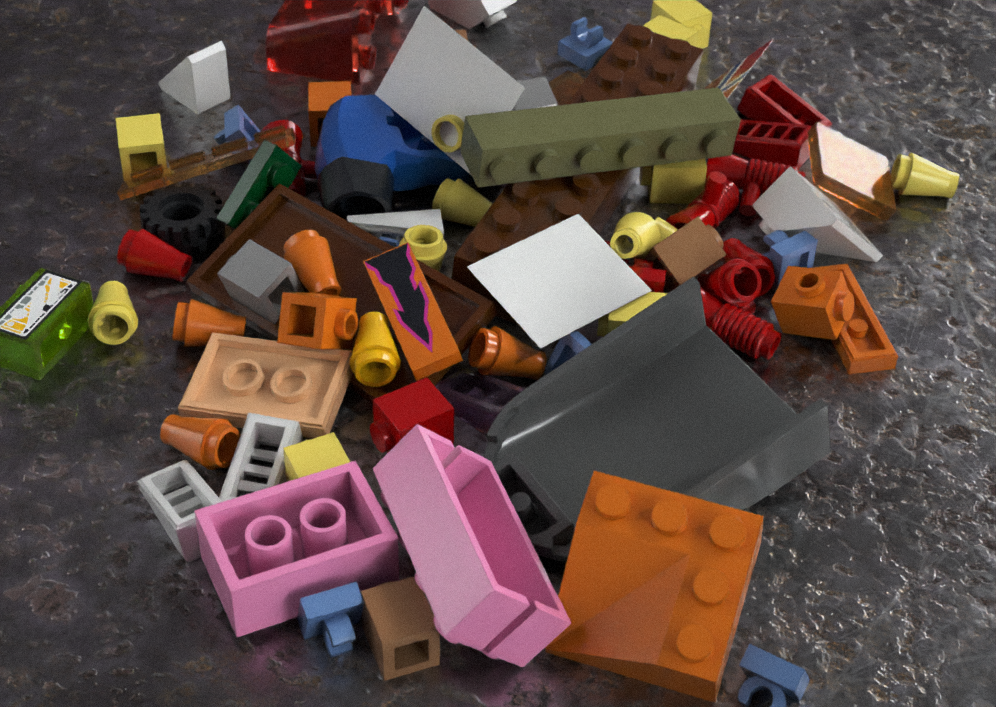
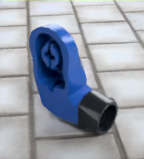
[315,95,475,234]

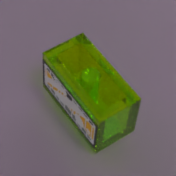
[0,268,93,380]

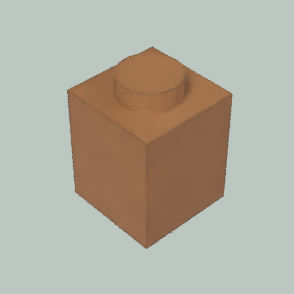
[645,216,727,292]
[361,576,440,681]

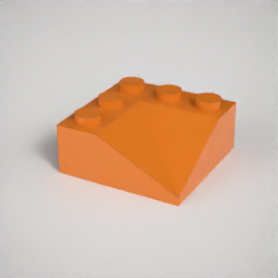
[545,470,764,703]

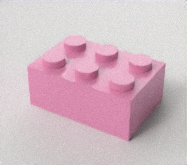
[194,461,399,637]

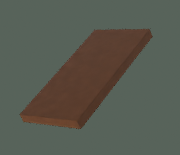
[186,183,497,403]

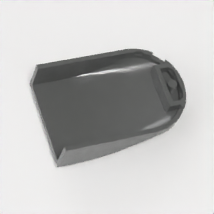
[484,277,831,562]

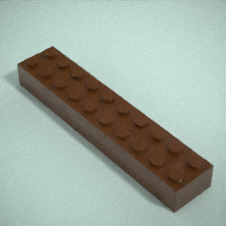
[451,23,704,325]

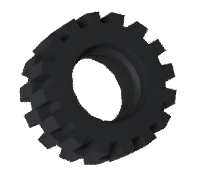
[140,182,226,260]

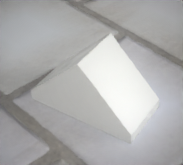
[158,41,230,114]

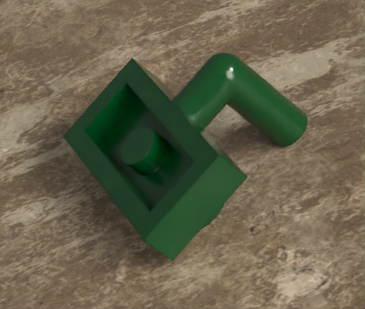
[217,140,302,231]

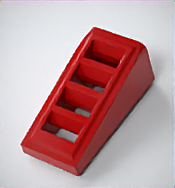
[737,74,833,139]
[732,119,817,171]

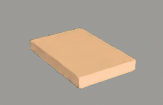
[177,332,353,438]

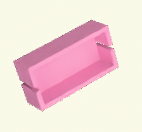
[372,424,571,667]

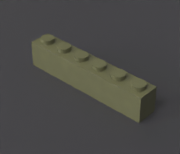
[461,87,741,187]

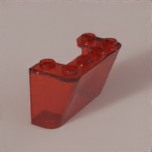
[266,0,409,85]

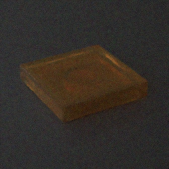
[807,121,896,221]

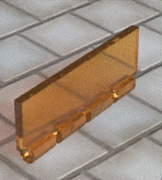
[117,125,296,201]

